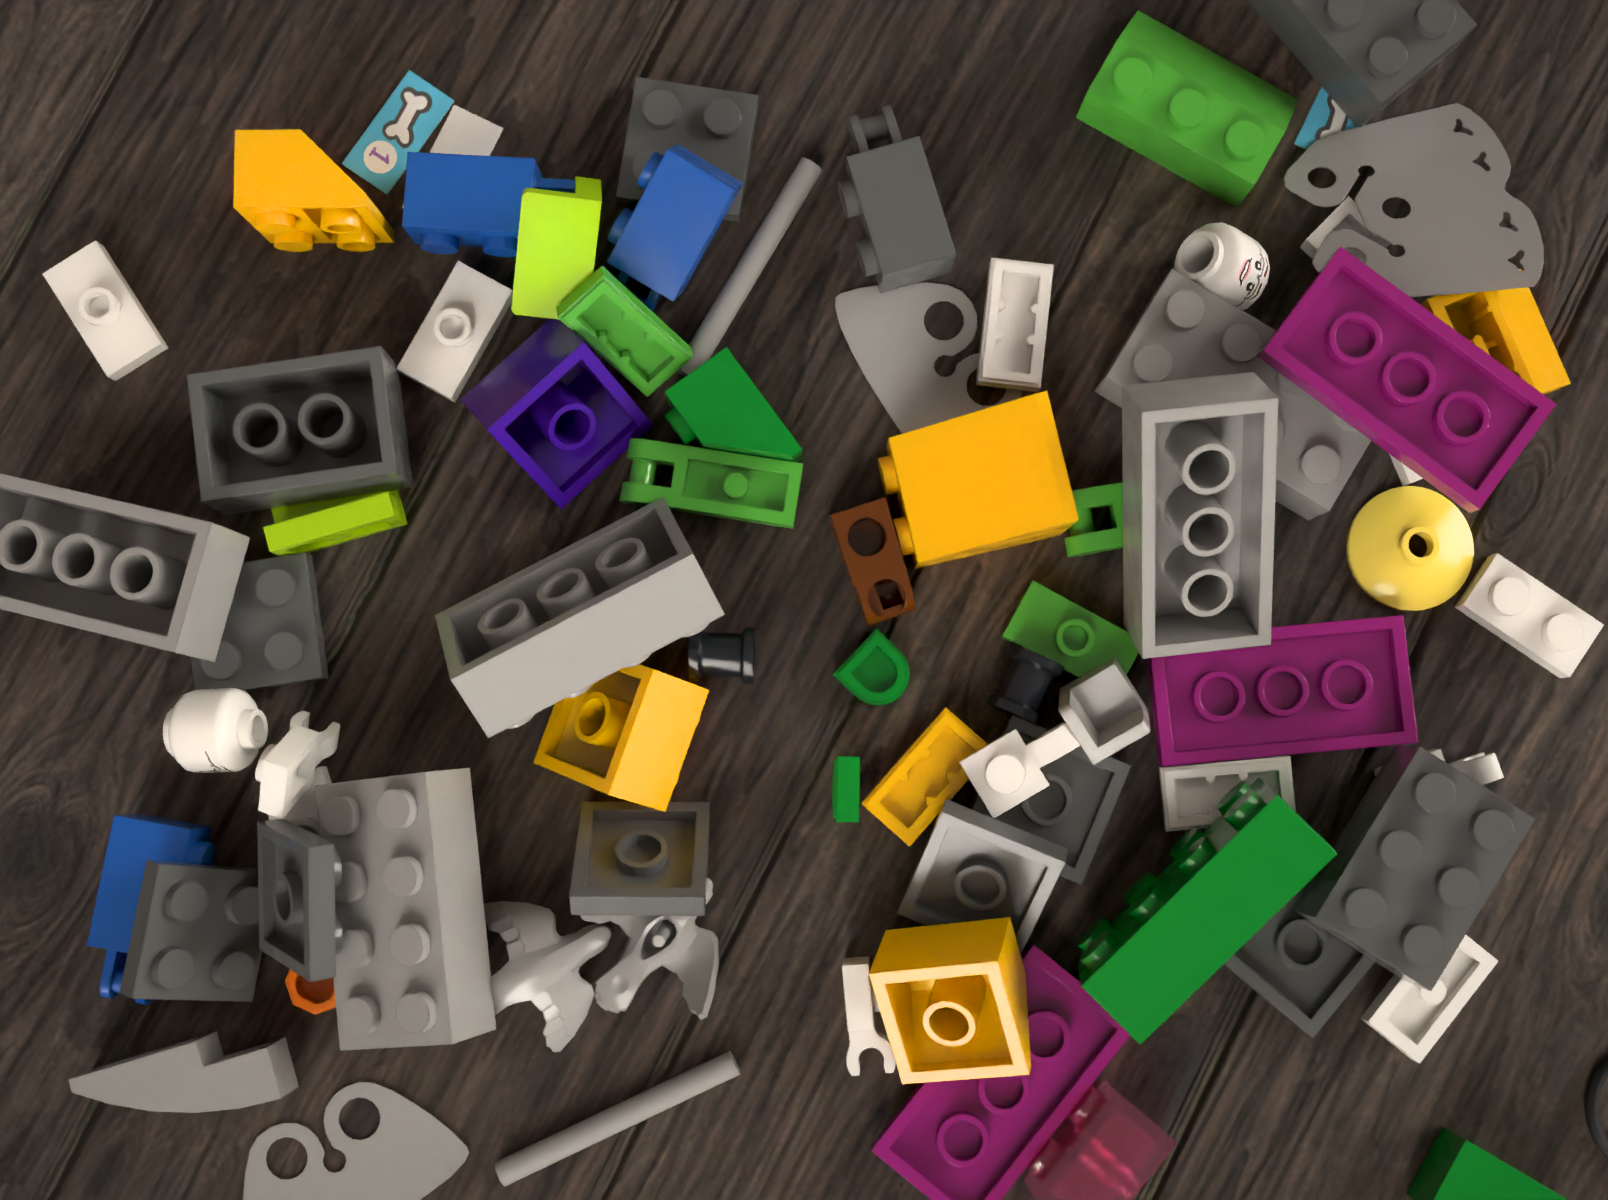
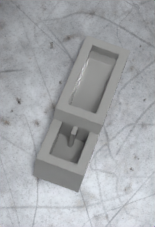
[68,1031,299,1113]

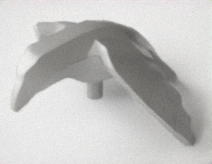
[580,877,719,1020]
[484,901,613,1052]

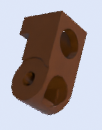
[827,497,916,626]

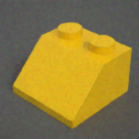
[533,664,709,812]
[869,917,1031,1084]

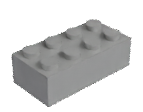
[1094,269,1371,521]
[1122,372,1279,659]
[0,473,250,662]
[435,497,725,738]
[315,768,496,1051]

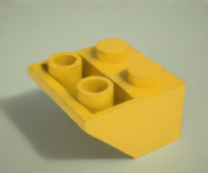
[233,129,395,252]
[1420,269,1571,395]

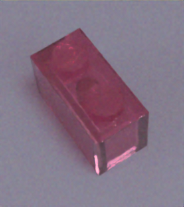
[1024,1080,1177,1200]

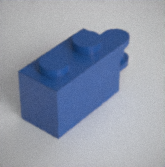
[607,144,744,312]
[402,152,575,257]
[87,813,215,1005]

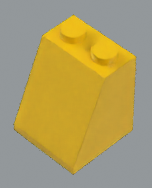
[878,391,1079,569]

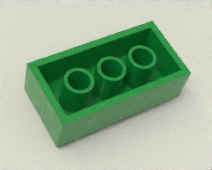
[1076,777,1338,1045]

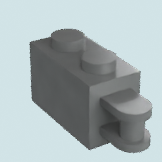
[838,104,956,293]

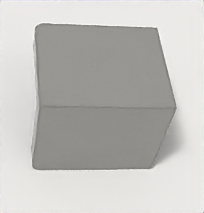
[1058,657,1150,765]

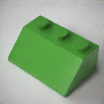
[1076,10,1299,208]

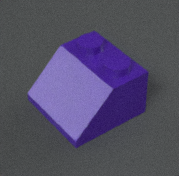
[460,319,653,509]

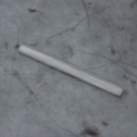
[677,158,822,377]
[495,1051,740,1186]

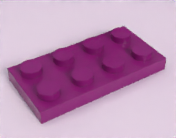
[1257,247,1556,513]
[1146,615,1418,766]
[870,943,1130,1200]

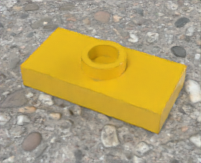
[861,707,988,847]

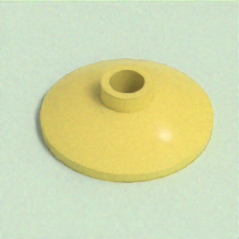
[1346,486,1474,611]

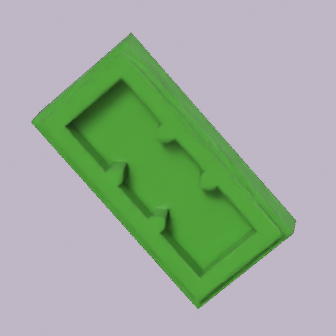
[556,266,693,397]
[1001,580,1139,679]

